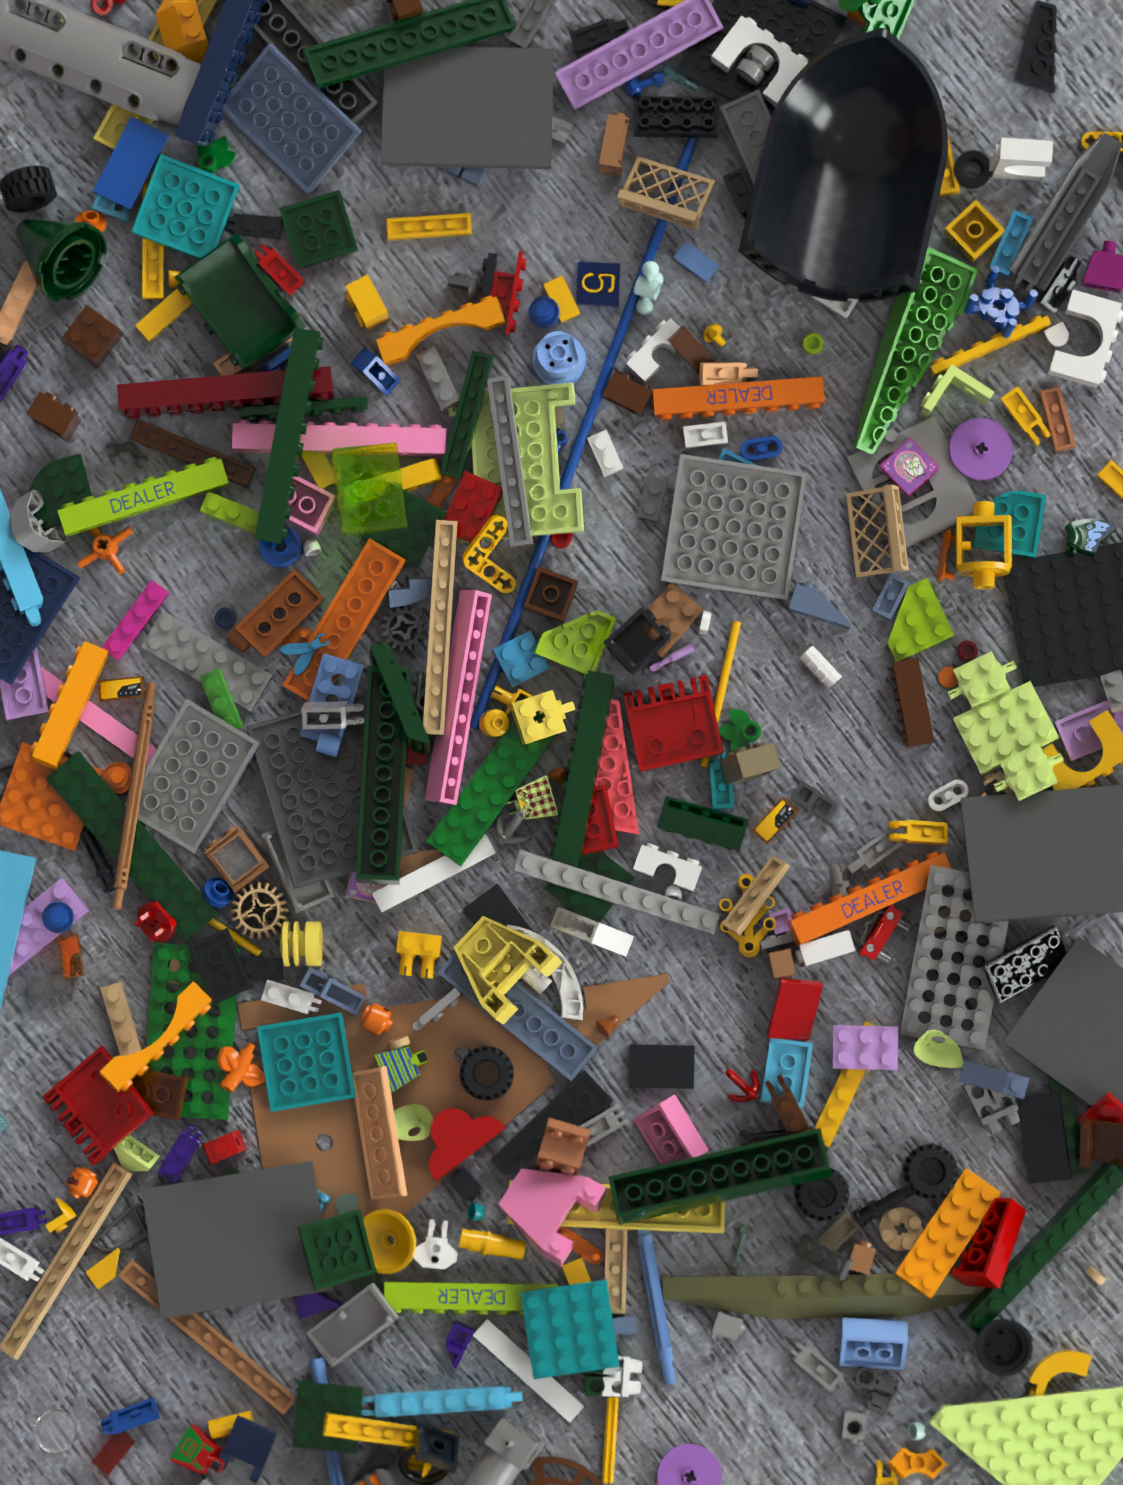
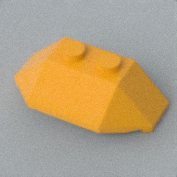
[155,0,209,64]

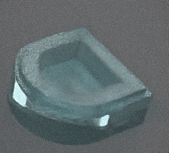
[336,1194,358,1214]

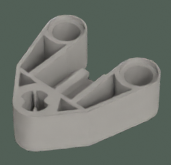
[10,490,67,553]

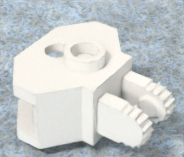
[413,1219,458,1269]

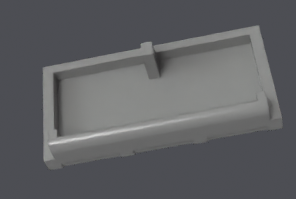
[261,829,335,914]
[306,1283,399,1368]

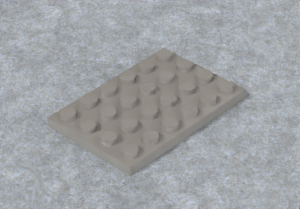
[125,699,260,854]

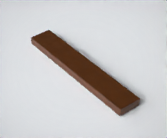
[130,419,256,488]

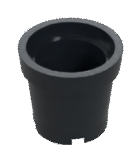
[976,1319,1033,1376]

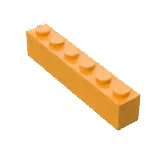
[30,641,109,770]

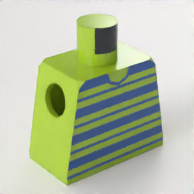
[374,1047,429,1093]

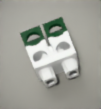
[584,1355,642,1397]

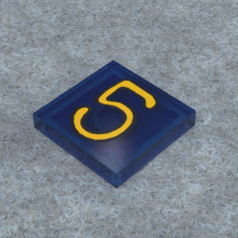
[576,262,620,307]

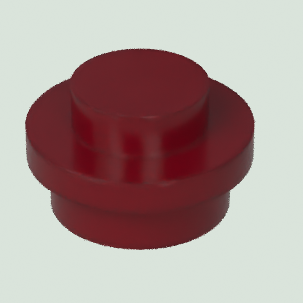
[956,640,978,662]

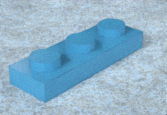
[988,210,1033,277]

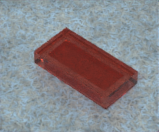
[91,1431,136,1475]

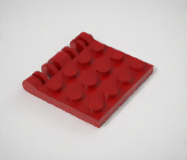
[623,674,724,772]
[42,1046,154,1166]

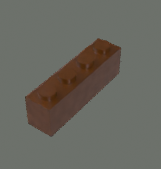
[889,658,934,748]

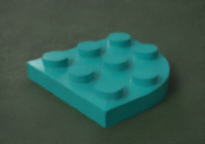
[972,491,1047,558]

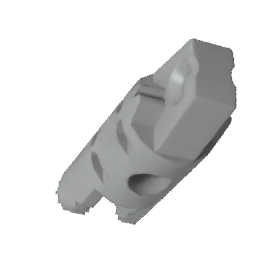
[829,864,850,896]

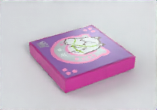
[879,437,940,497]

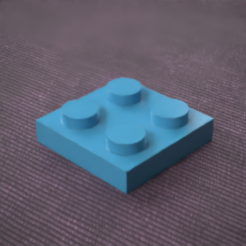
[492,630,549,688]

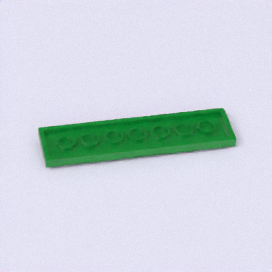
[426,711,557,867]

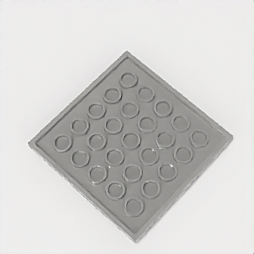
[661,454,807,600]

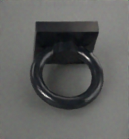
[399,1422,459,1484]

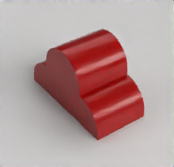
[429,1108,506,1181]

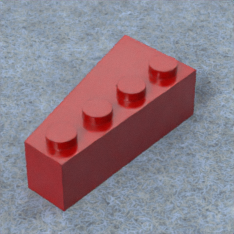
[951,1197,1026,1288]

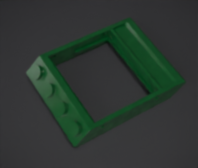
[369,641,430,756]

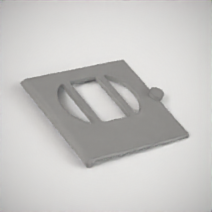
[847,416,977,548]

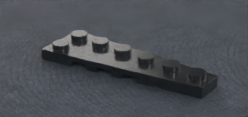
[491,1070,614,1175]

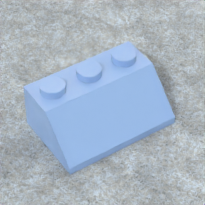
[839,1318,908,1370]

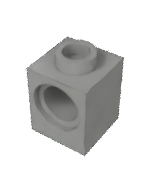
[711,1311,746,1341]
[840,1410,867,1444]

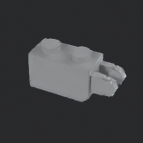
[301,701,365,729]

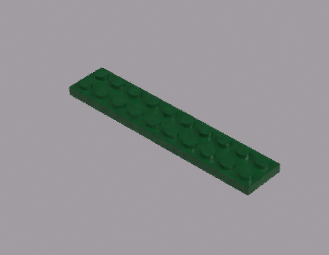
[303,0,516,89]
[45,751,219,941]

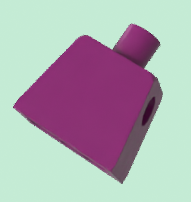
[1081,241,1123,293]

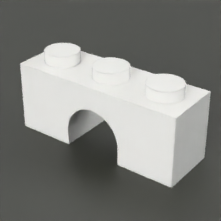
[626,318,680,383]
[633,843,702,892]

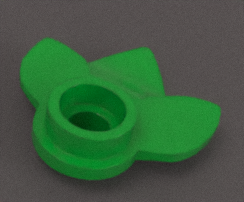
[197,136,236,173]
[719,709,761,751]

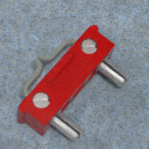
[858,904,911,963]

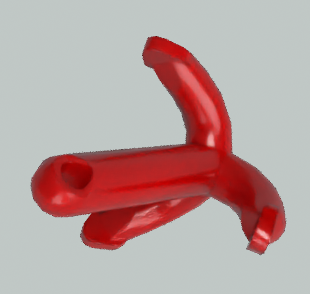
[725,1069,760,1103]

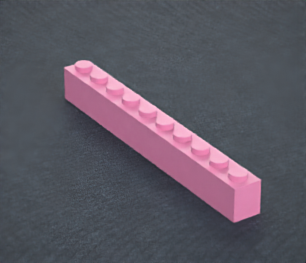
[232,420,447,458]
[424,590,492,805]

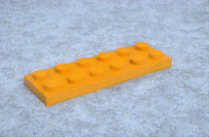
[894,1168,1001,1299]

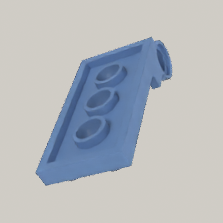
[299,653,365,758]

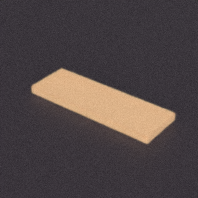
[352,1066,407,1201]

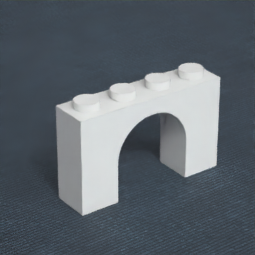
[711,15,809,108]
[989,137,1053,181]
[1048,290,1123,388]

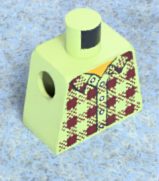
[506,776,559,820]

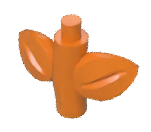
[217,1043,266,1093]

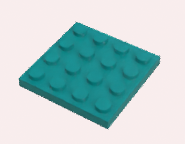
[131,154,240,259]
[257,1012,356,1112]
[520,1279,620,1380]

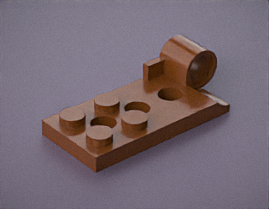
[226,569,325,658]

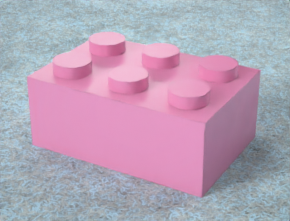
[259,476,337,537]

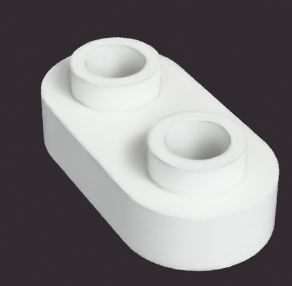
[928,780,969,812]

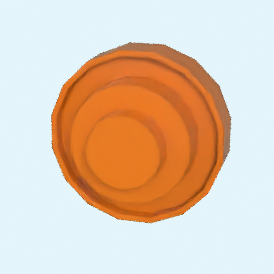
[75,210,106,232]
[102,762,132,794]

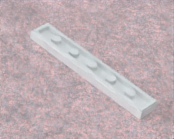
[372,834,496,913]
[473,1319,584,1423]

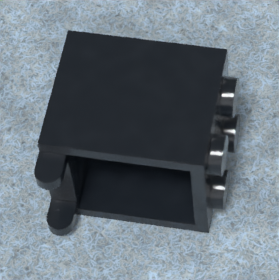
[603,607,671,677]

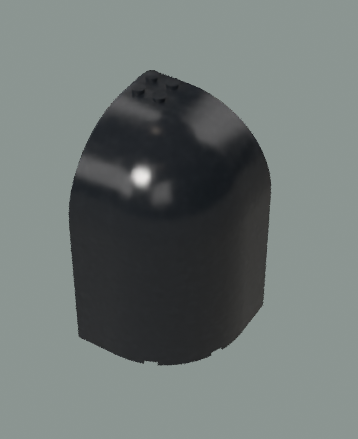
[738,28,948,303]

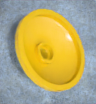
[363,1209,416,1274]

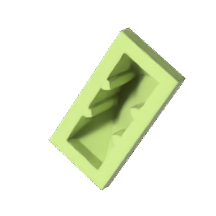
[114,1135,160,1171]

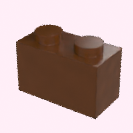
[603,372,652,417]

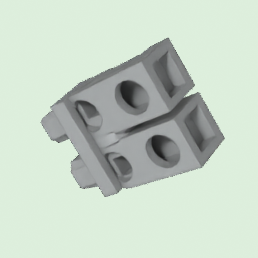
[962,1069,1020,1134]

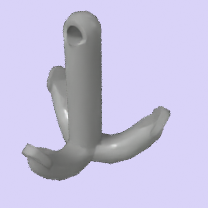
[496,810,529,845]

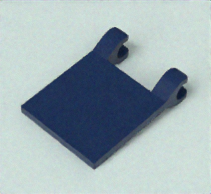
[220,1415,278,1483]

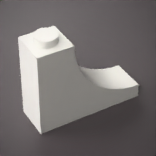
[550,907,634,956]

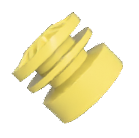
[280,921,323,966]

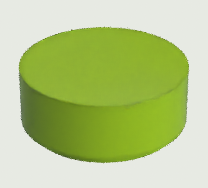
[802,333,824,355]

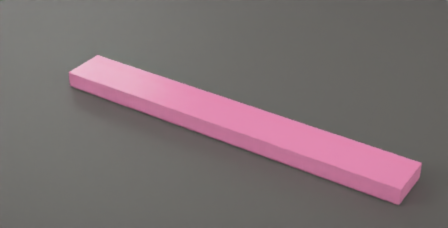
[41,667,157,767]

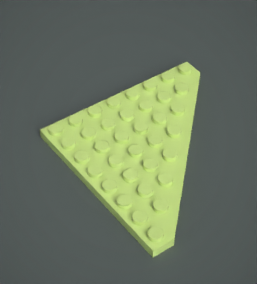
[929,1386,1123,1485]

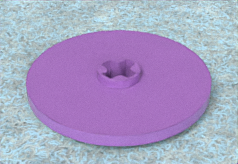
[949,418,1013,481]
[657,1444,722,1485]

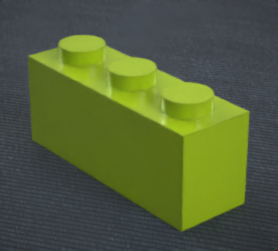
[200,491,259,535]

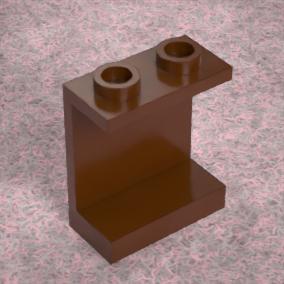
[1080,1118,1123,1168]

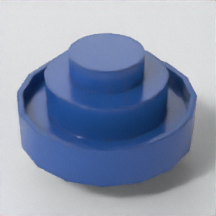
[529,296,560,328]
[202,877,234,908]
[42,902,74,933]

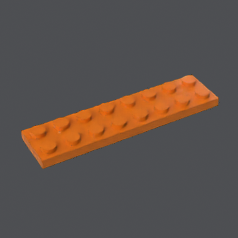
[282,538,407,701]

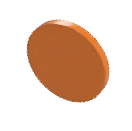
[938,667,958,688]

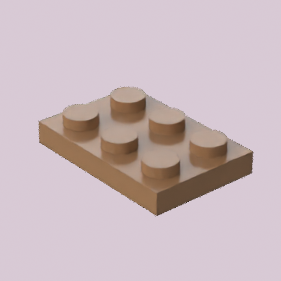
[640,583,704,658]

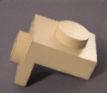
[981,770,1014,794]

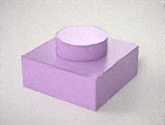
[769,908,792,935]

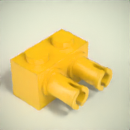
[396,931,442,979]

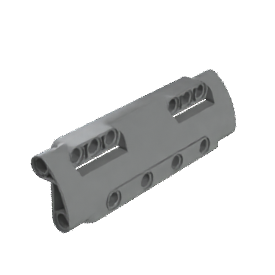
[0,0,201,126]

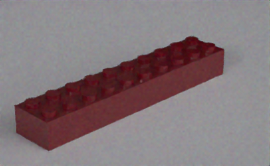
[117,366,335,420]

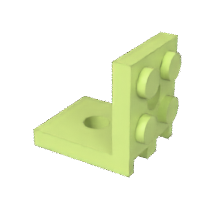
[920,364,995,418]

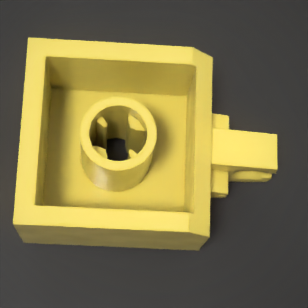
[509,690,575,745]

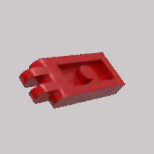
[254,244,305,297]

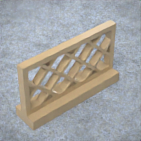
[617,157,716,230]
[846,484,909,578]

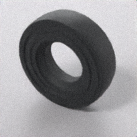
[954,150,992,189]

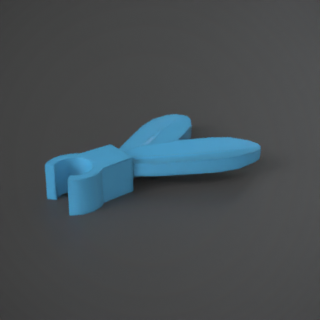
[280,633,330,675]

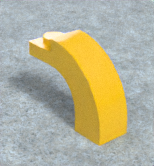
[1027,1350,1092,1396]

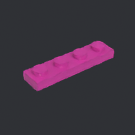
[101,580,169,661]

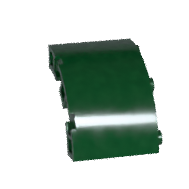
[175,233,306,371]

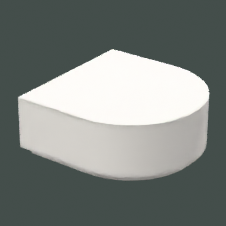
[1043,322,1069,347]
[699,611,712,635]

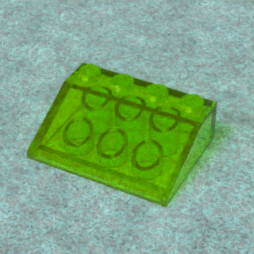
[331,442,407,537]

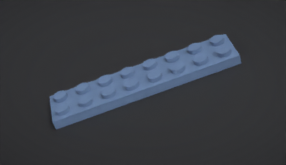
[438,951,598,1081]

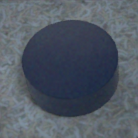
[215,607,236,629]

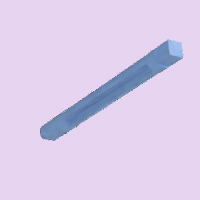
[636,1230,676,1385]
[309,1357,345,1485]

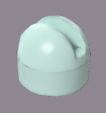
[908,1422,926,1440]

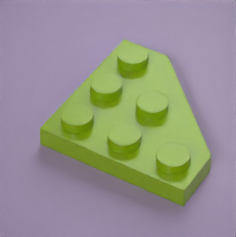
[887,578,954,662]
[533,610,616,676]

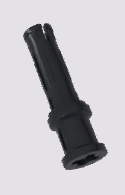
[79,829,115,893]
[854,1182,916,1227]

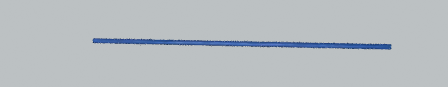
[470,138,699,730]

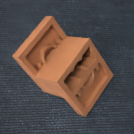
[535,1118,591,1176]

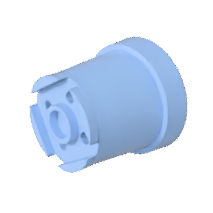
[532,331,587,385]

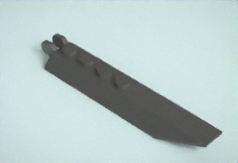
[1008,132,1123,301]

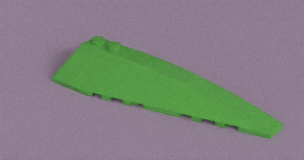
[854,247,978,455]

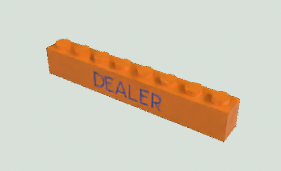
[652,376,825,421]
[786,851,952,945]

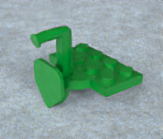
[839,0,915,40]

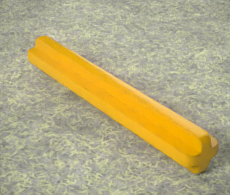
[602,1396,618,1484]

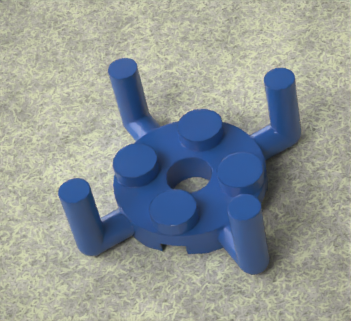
[964,266,1038,338]

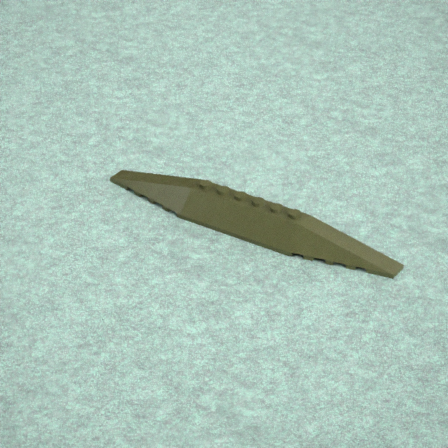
[663,1272,985,1319]

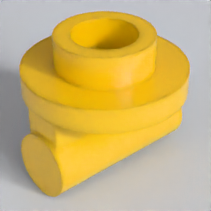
[703,324,726,347]

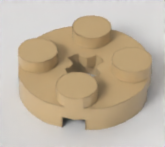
[879,1207,923,1251]

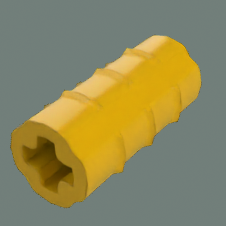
[208,1411,254,1439]

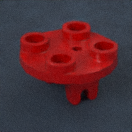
[134,901,176,943]

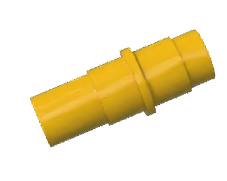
[459,1228,526,1260]

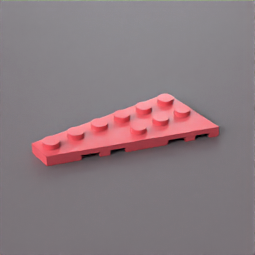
[595,699,639,835]

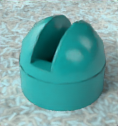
[468,1203,486,1221]

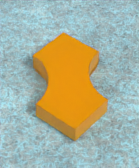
[887,1447,947,1480]

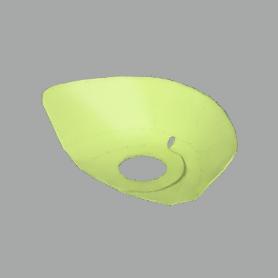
[914,1030,963,1068]
[394,1104,432,1141]

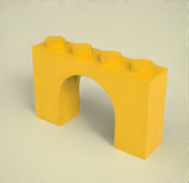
[1042,710,1123,790]

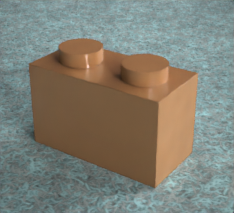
[767,949,796,983]
[848,1239,876,1275]

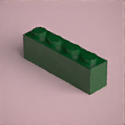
[657,796,749,851]

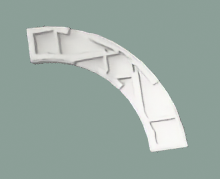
[507,924,583,1020]

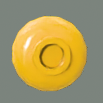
[479,709,509,737]

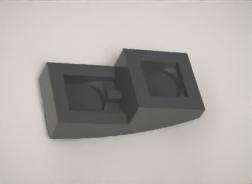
[790,780,840,823]

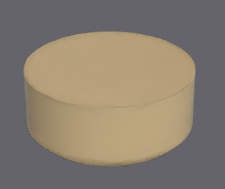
[388,1035,411,1050]
[1085,1265,1106,1285]

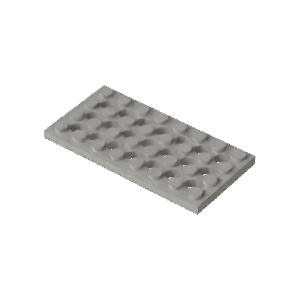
[899,865,1009,1050]

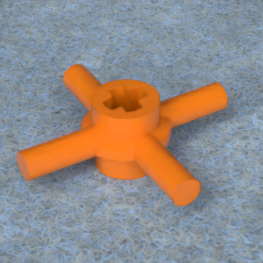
[77,526,134,575]

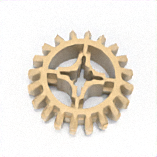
[230,882,289,940]

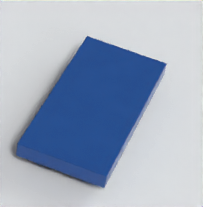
[93,117,169,211]

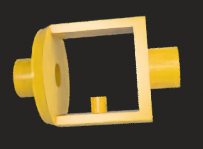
[956,501,1012,589]

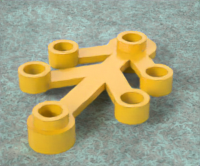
[719,874,777,958]

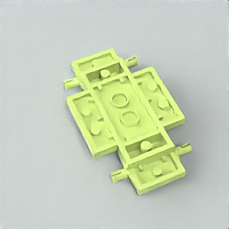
[947,651,1064,801]

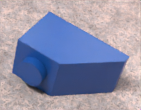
[350,348,401,396]

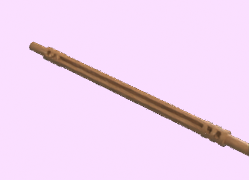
[112,682,156,910]

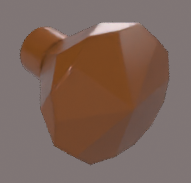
[548,767,568,791]
[595,1015,619,1038]

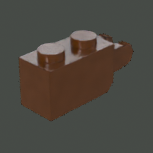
[765,1075,810,1135]

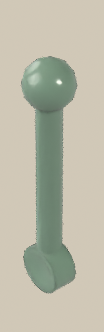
[730,1225,749,1270]

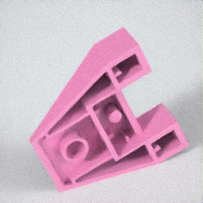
[498,1169,607,1267]

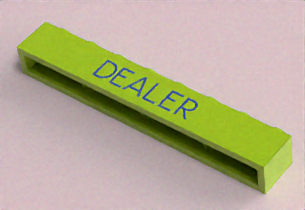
[57,457,230,537]
[384,1281,558,1315]

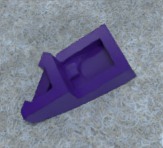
[294,1292,342,1319]
[445,1320,475,1369]

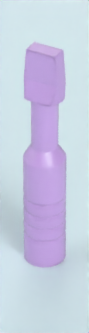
[649,643,695,672]

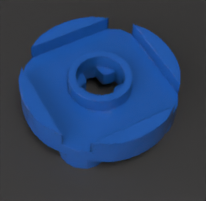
[259,526,302,568]

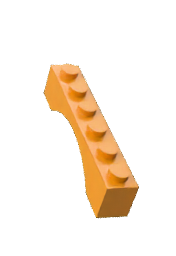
[376,296,507,366]
[99,981,212,1093]

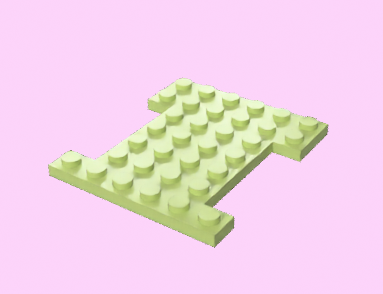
[449,382,584,544]

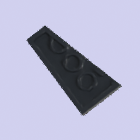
[1013,0,1057,94]

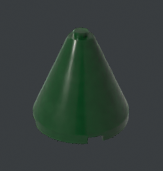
[16,219,107,302]

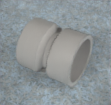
[736,45,775,85]

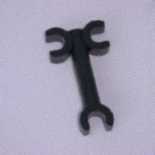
[739,1119,788,1146]

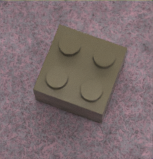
[719,742,781,785]

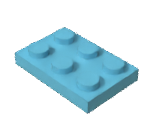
[761,1038,813,1108]

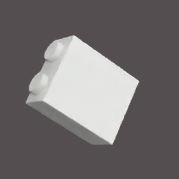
[795,930,855,967]

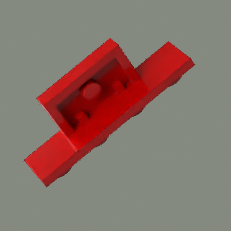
[491,251,527,339]

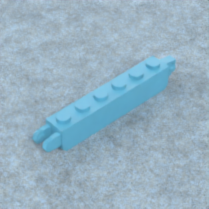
[0,490,43,627]
[361,1385,523,1417]

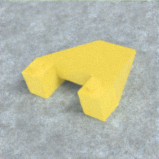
[454,916,562,1025]

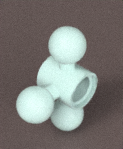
[634,261,663,315]

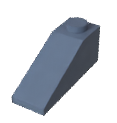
[788,582,851,629]
[958,1061,1029,1099]

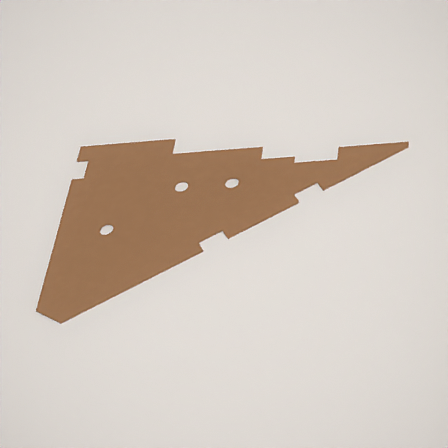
[238,974,669,1220]

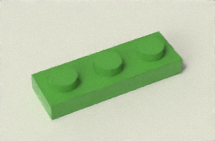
[199,668,244,730]

